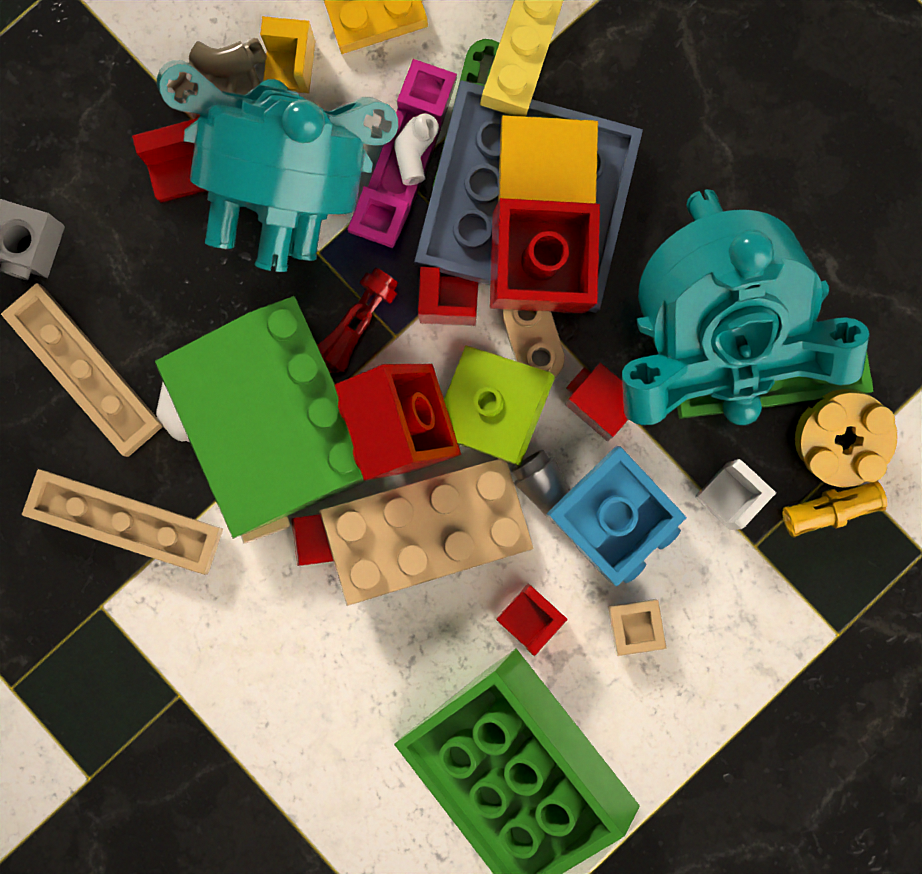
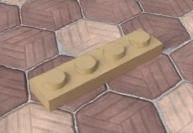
[1,283,163,457]
[22,469,223,575]

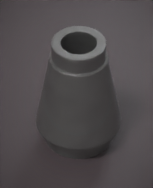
[511,450,569,524]

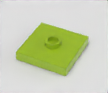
[444,345,555,466]

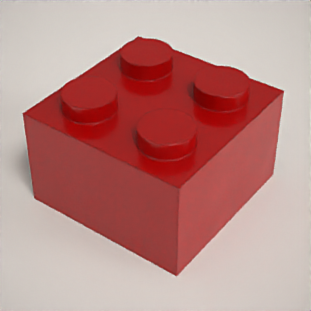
[490,198,600,313]
[334,364,461,481]

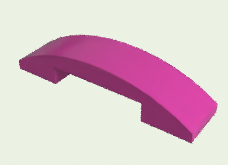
[347,59,457,248]

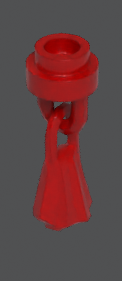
[317,267,399,373]

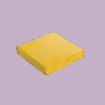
[498,115,598,203]

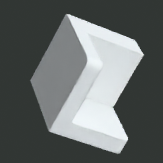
[695,459,776,530]

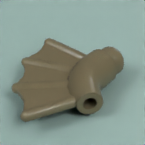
[167,38,267,119]

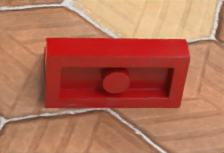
[132,118,207,202]

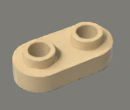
[503,309,565,378]

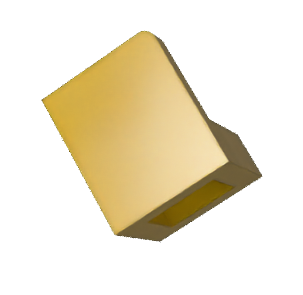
[260,16,316,94]

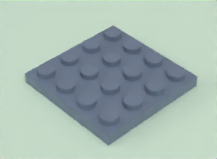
[414,80,643,313]

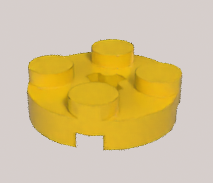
[795,389,897,487]

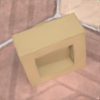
[608,599,666,656]

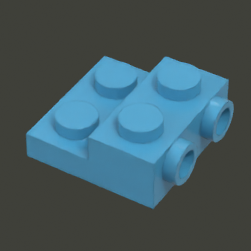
[546,446,687,586]

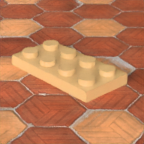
[320,459,534,606]

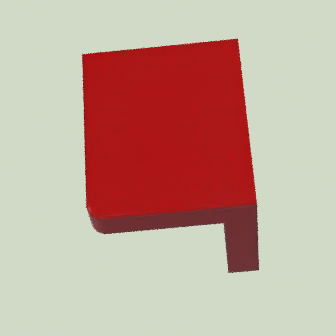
[418,267,478,326]
[496,584,568,656]

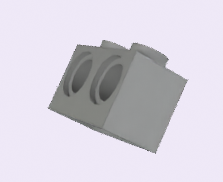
[0,199,65,280]

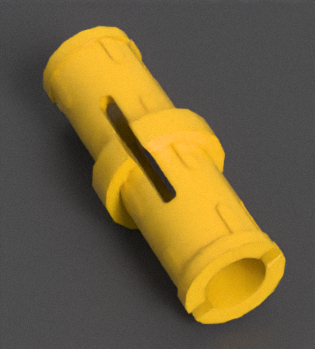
[782,481,888,537]

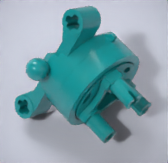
[157,60,398,272]
[622,190,869,426]

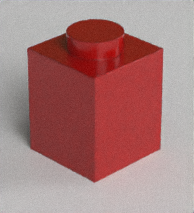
[565,362,629,442]

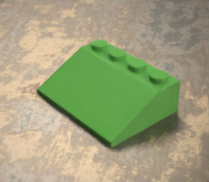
[155,296,367,539]
[394,648,640,874]

